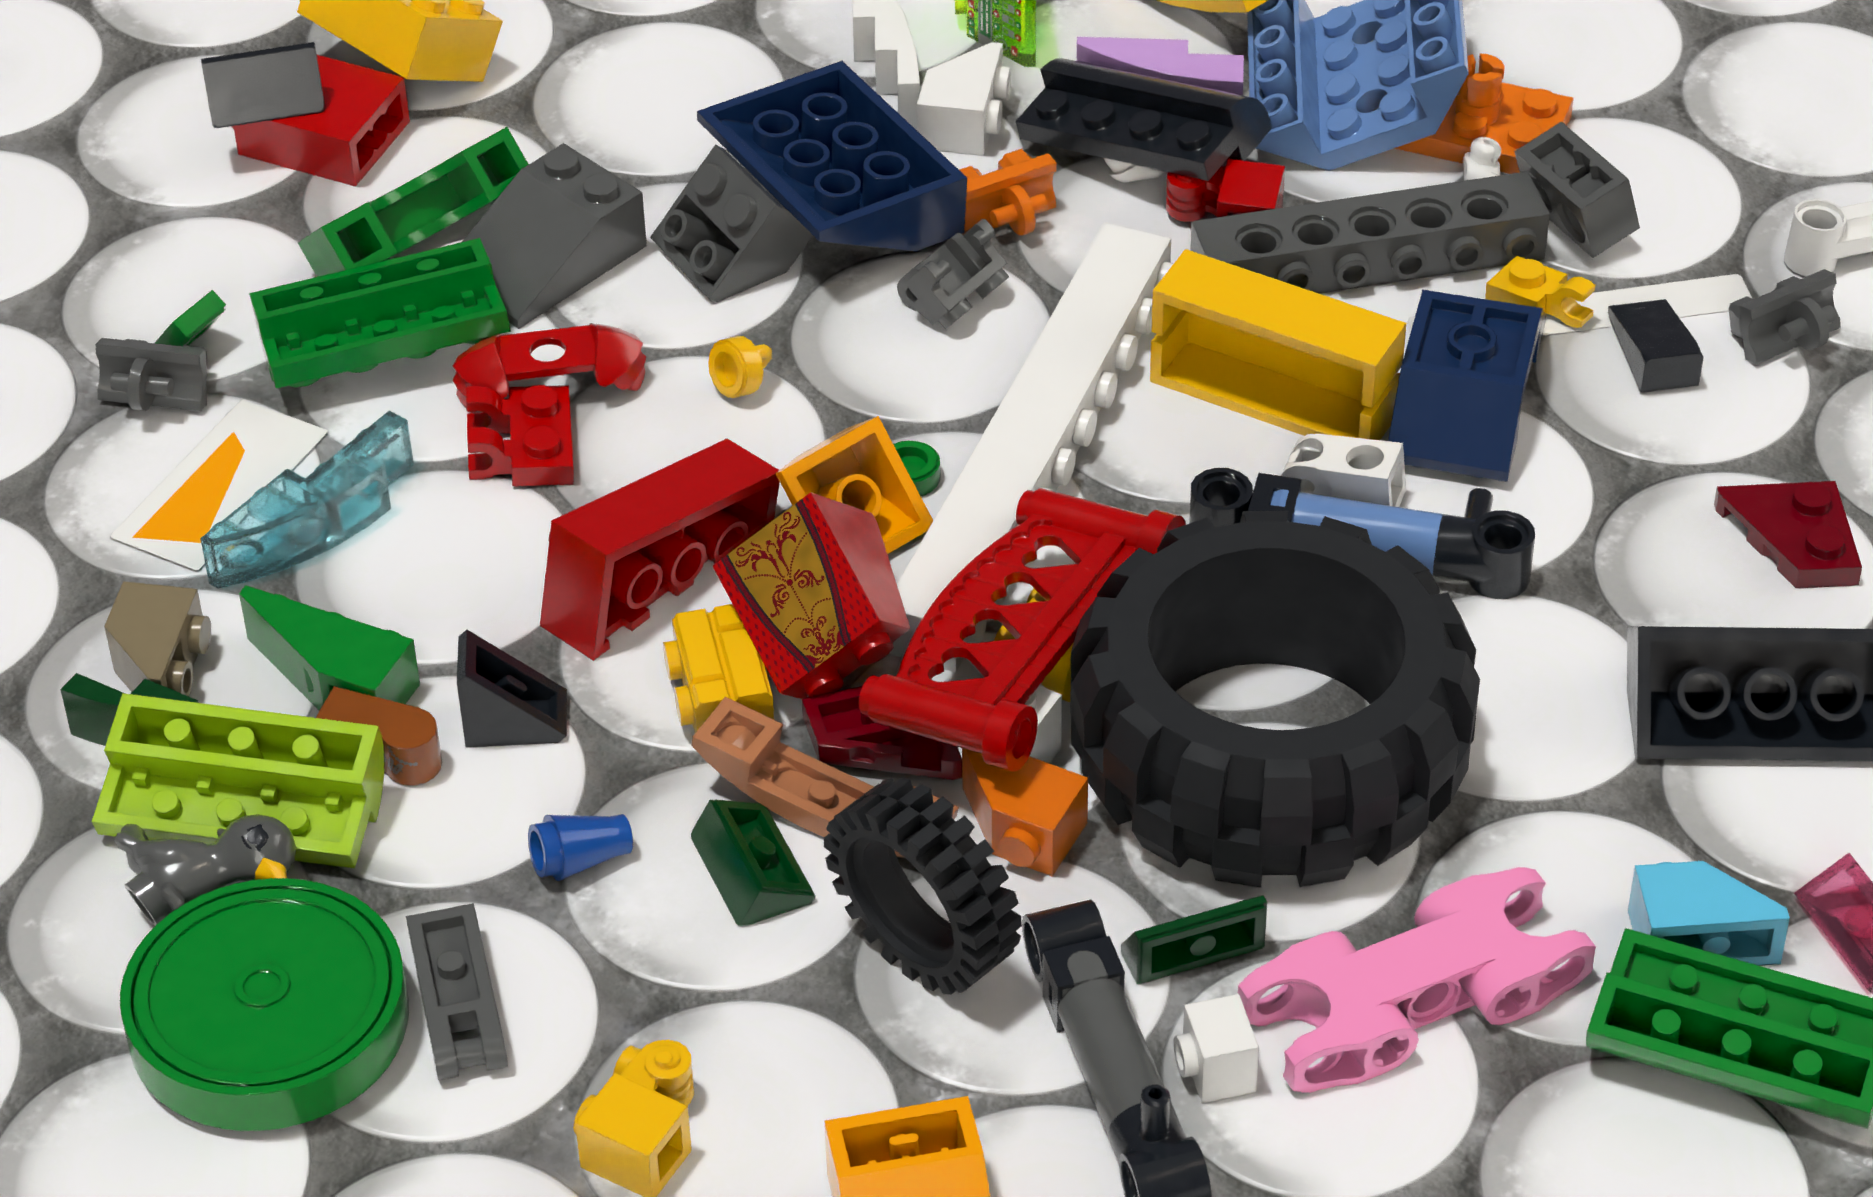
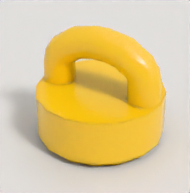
[708,336,772,398]

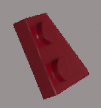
[1714,481,1862,588]
[802,686,962,780]

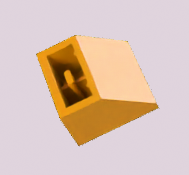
[824,1096,990,1197]

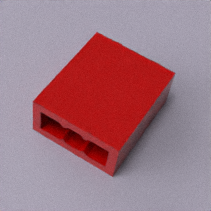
[231,54,410,187]

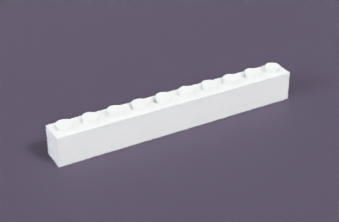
[889,222,1174,672]

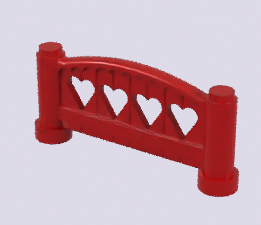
[859,488,1186,772]

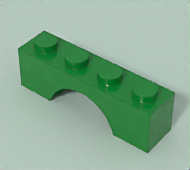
[298,127,529,277]

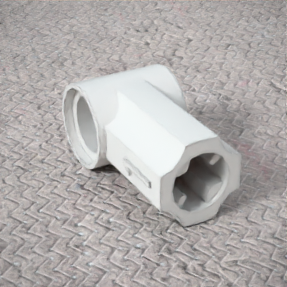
[1784,199,1873,276]

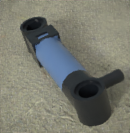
[1189,468,1535,599]

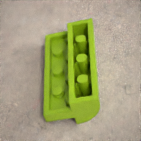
[92,693,384,868]

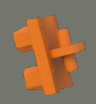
[959,149,1056,236]

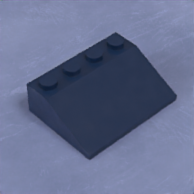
[697,61,967,251]

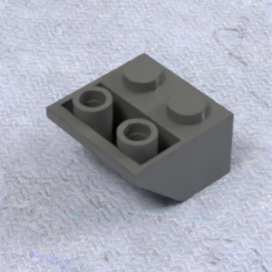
[650,144,813,302]

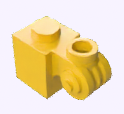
[573,1040,694,1197]

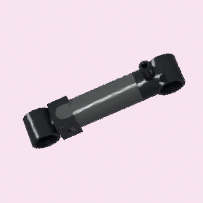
[1022,899,1212,1197]

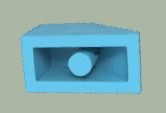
[1628,861,1790,965]

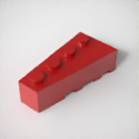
[540,439,780,661]

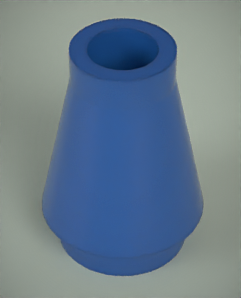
[528,814,633,881]

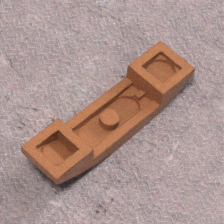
[691,697,959,858]

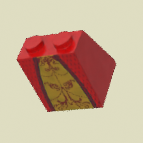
[713,492,911,699]

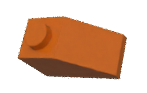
[962,748,1088,877]

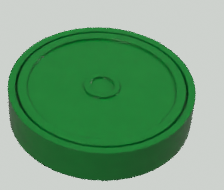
[120,878,409,1131]

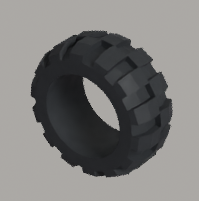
[1070,511,1480,888]

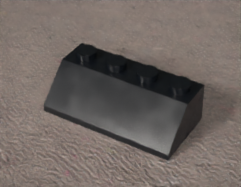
[1627,626,1873,761]

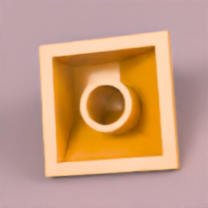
[776,416,933,554]

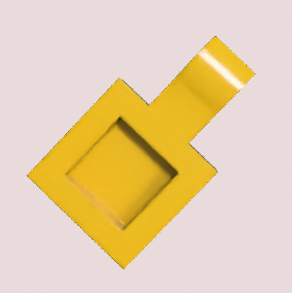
[1485,256,1595,328]

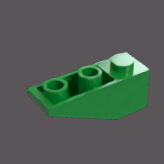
[239,585,420,711]

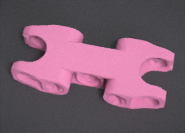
[1238,867,1596,1092]

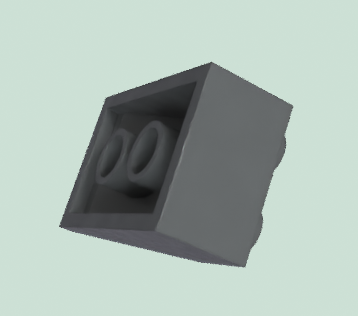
[462,143,647,329]

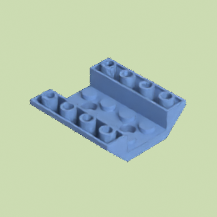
[1247,0,1469,171]

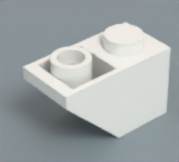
[917,42,1012,156]

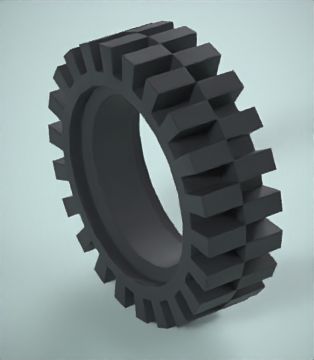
[824,778,1022,995]

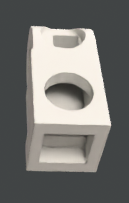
[1281,434,1406,507]

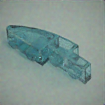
[200,411,414,589]

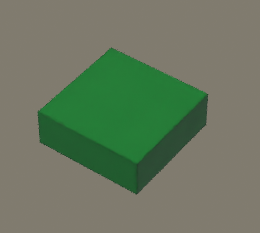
[155,290,226,346]

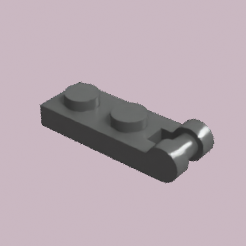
[406,903,508,1081]

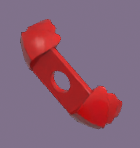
[453,323,646,408]

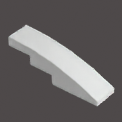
[853,0,920,128]

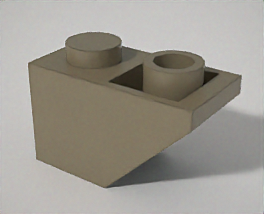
[104,581,211,696]

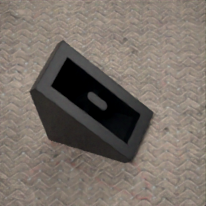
[457,629,567,747]

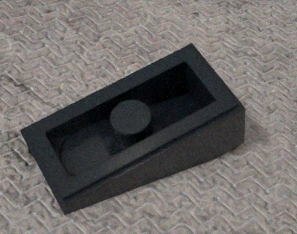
[1608,299,1704,392]

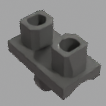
[1728,269,1841,364]
[95,338,207,411]

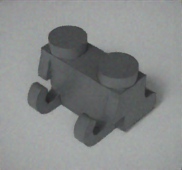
[897,219,1009,329]

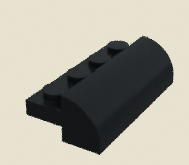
[1015,58,1272,181]

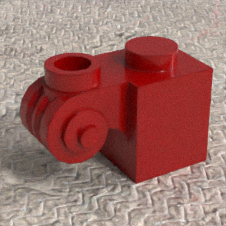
[1166,159,1285,222]

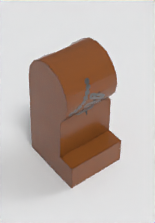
[316,686,442,786]

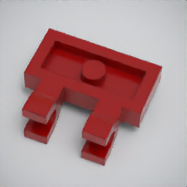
[466,385,574,486]

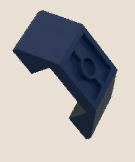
[1388,289,1546,482]

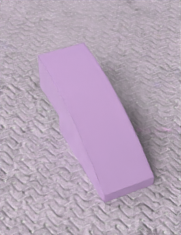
[1076,37,1244,95]

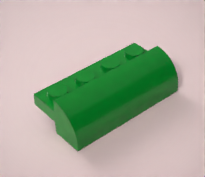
[249,238,511,389]
[1586,928,1873,1129]

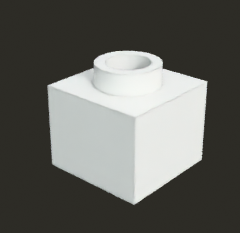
[1173,994,1259,1103]

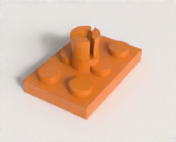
[1394,53,1574,174]

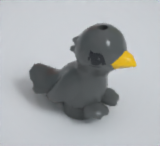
[114,814,296,926]

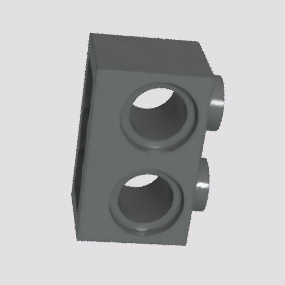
[1514,122,1640,258]

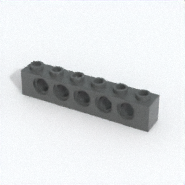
[1190,171,1550,294]

